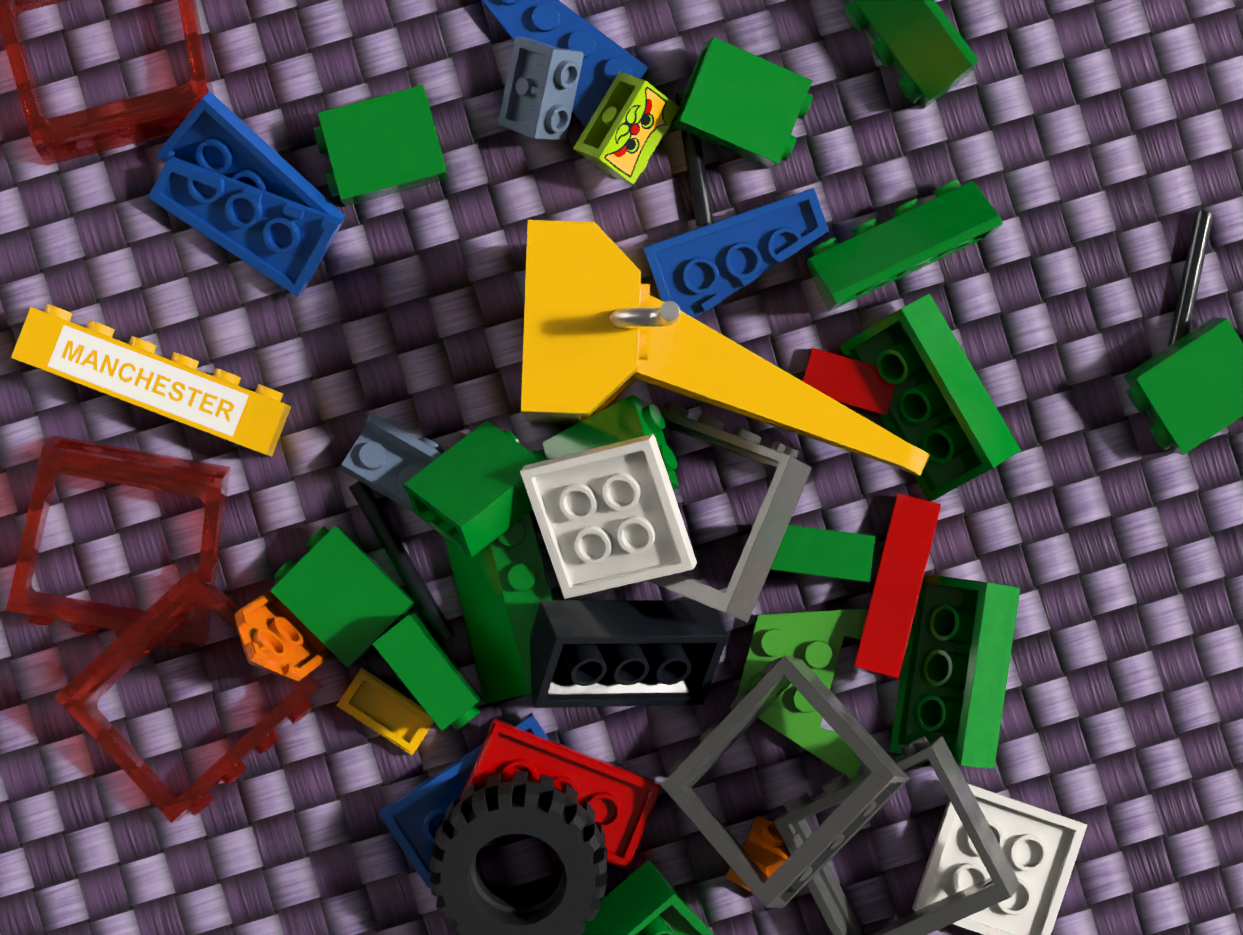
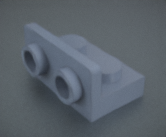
[497,36,584,140]
[340,413,444,512]

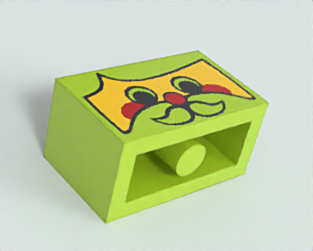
[573,71,680,185]

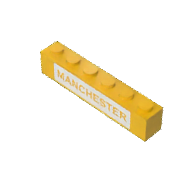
[11,304,291,457]

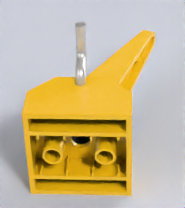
[521,220,930,476]

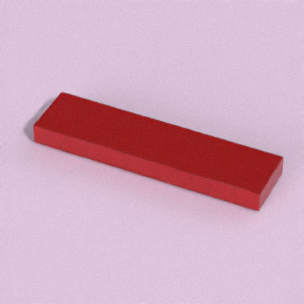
[853,493,941,680]

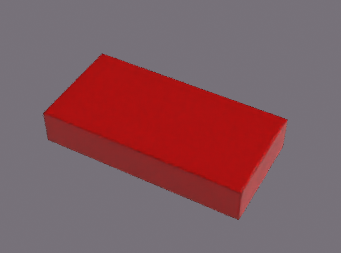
[802,347,895,415]

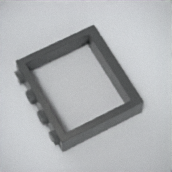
[646,402,812,623]
[661,655,910,908]
[774,736,1020,935]

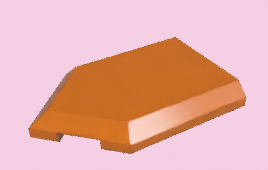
[234,590,334,682]

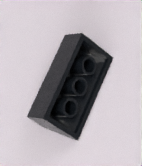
[530,600,728,708]

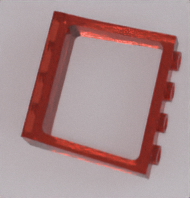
[0,0,214,166]
[6,436,231,649]
[55,572,323,823]

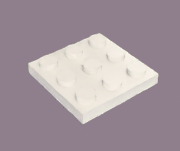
[520,433,697,599]
[912,783,1087,935]

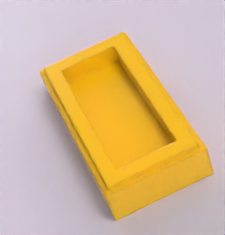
[336,667,434,755]

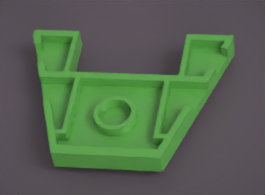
[735,608,867,779]

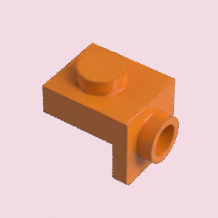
[725,816,790,893]

